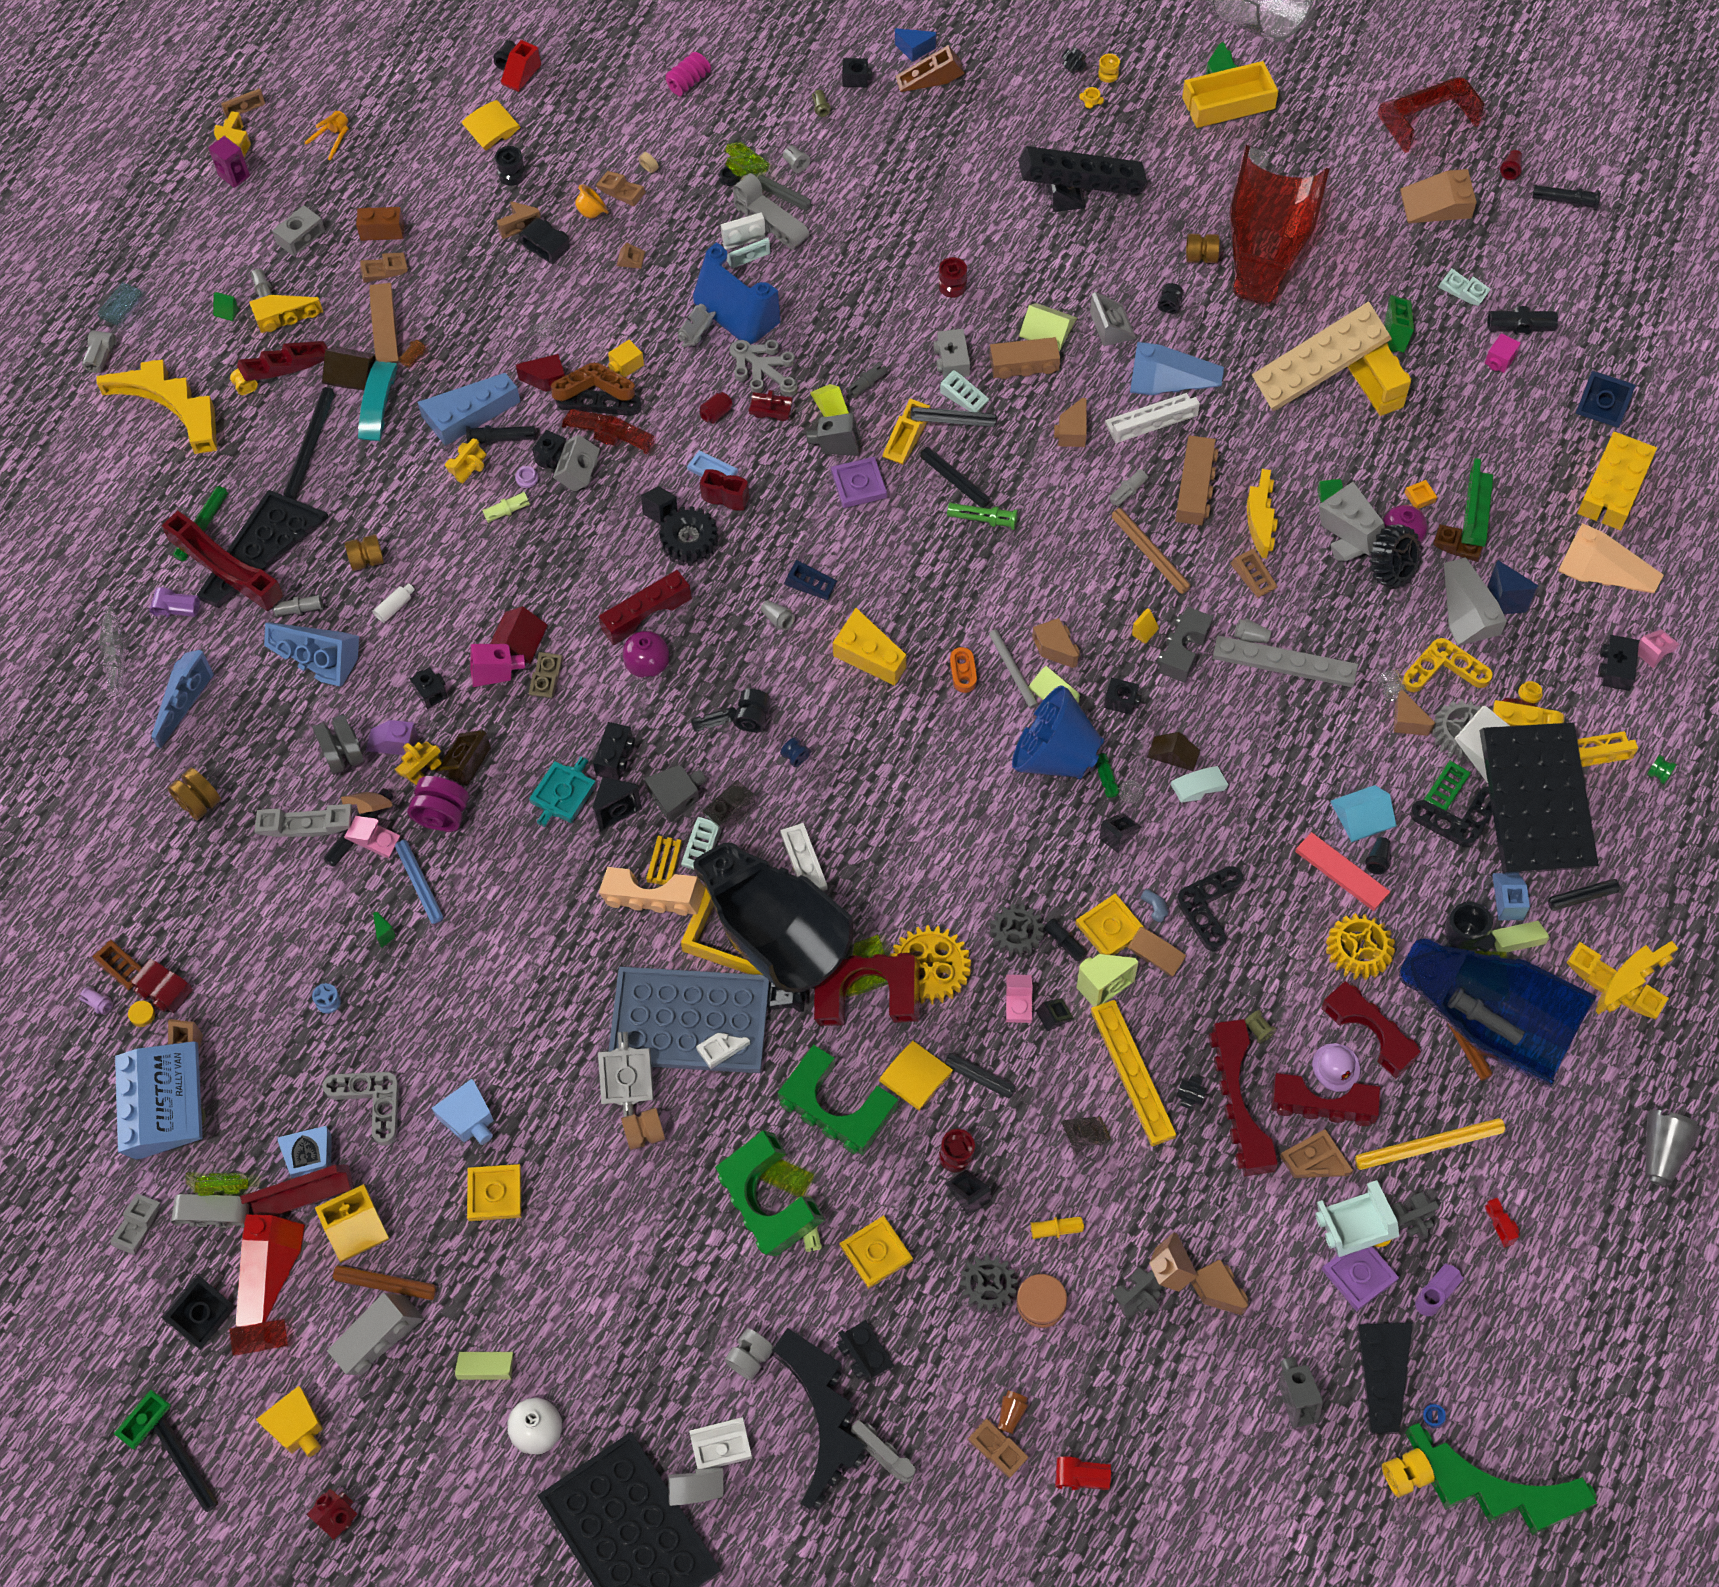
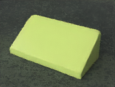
[1028,666,1080,703]
[1491,921,1549,954]
[455,1352,513,1380]

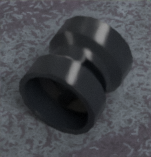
[1157,283,1184,314]

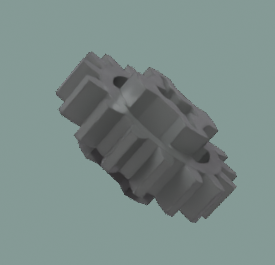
[990,904,1044,958]
[959,1254,1018,1314]

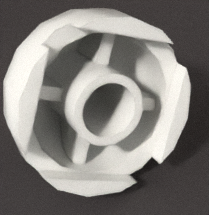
[507,1398,562,1454]

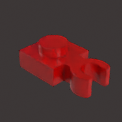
[1484,1198,1519,1248]

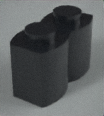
[519,218,570,264]

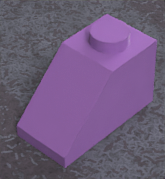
[366,720,418,755]

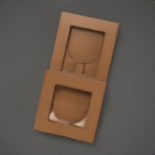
[596,171,646,207]
[360,253,407,283]
[341,792,392,814]
[1127,927,1186,976]
[967,1418,1029,1478]

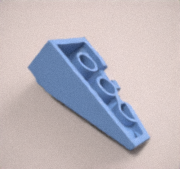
[1130,342,1224,395]
[264,622,359,686]

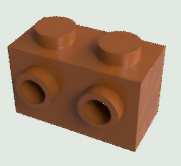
[356,207,405,241]

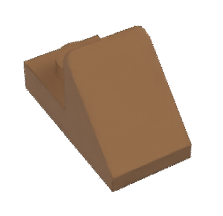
[497,202,541,239]

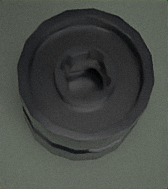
[495,146,526,186]
[733,688,771,733]

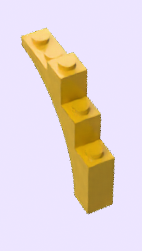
[96,359,217,454]

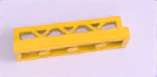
[1577,731,1638,767]

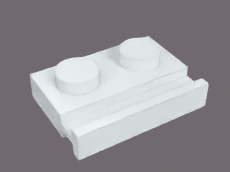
[721,212,766,250]
[689,1417,752,1469]

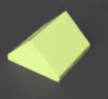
[1019,303,1077,351]

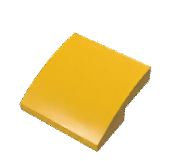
[461,100,521,151]
[879,1041,953,1111]

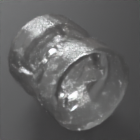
[1377,670,1408,703]

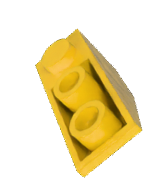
[249,295,323,333]

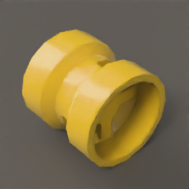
[1098,54,1120,83]

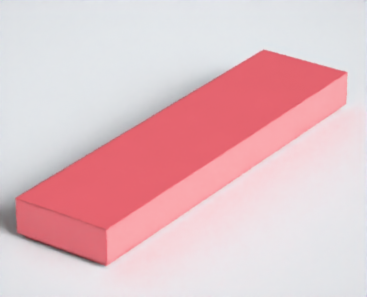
[1295,832,1390,911]

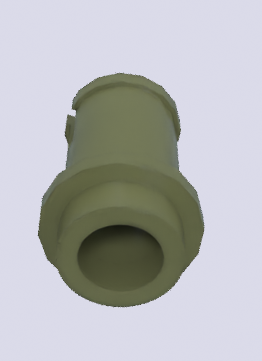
[812,90,831,117]

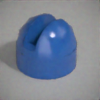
[1423,1404,1446,1428]

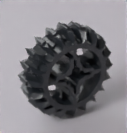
[1369,524,1422,588]

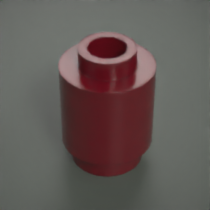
[700,392,733,424]

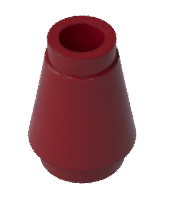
[1500,150,1522,180]

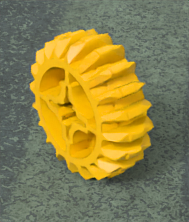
[1326,913,1395,980]

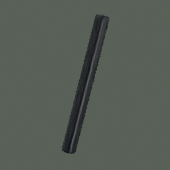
[283,387,335,500]

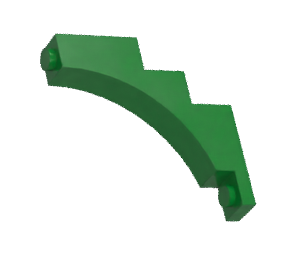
[1405,1423,1597,1536]

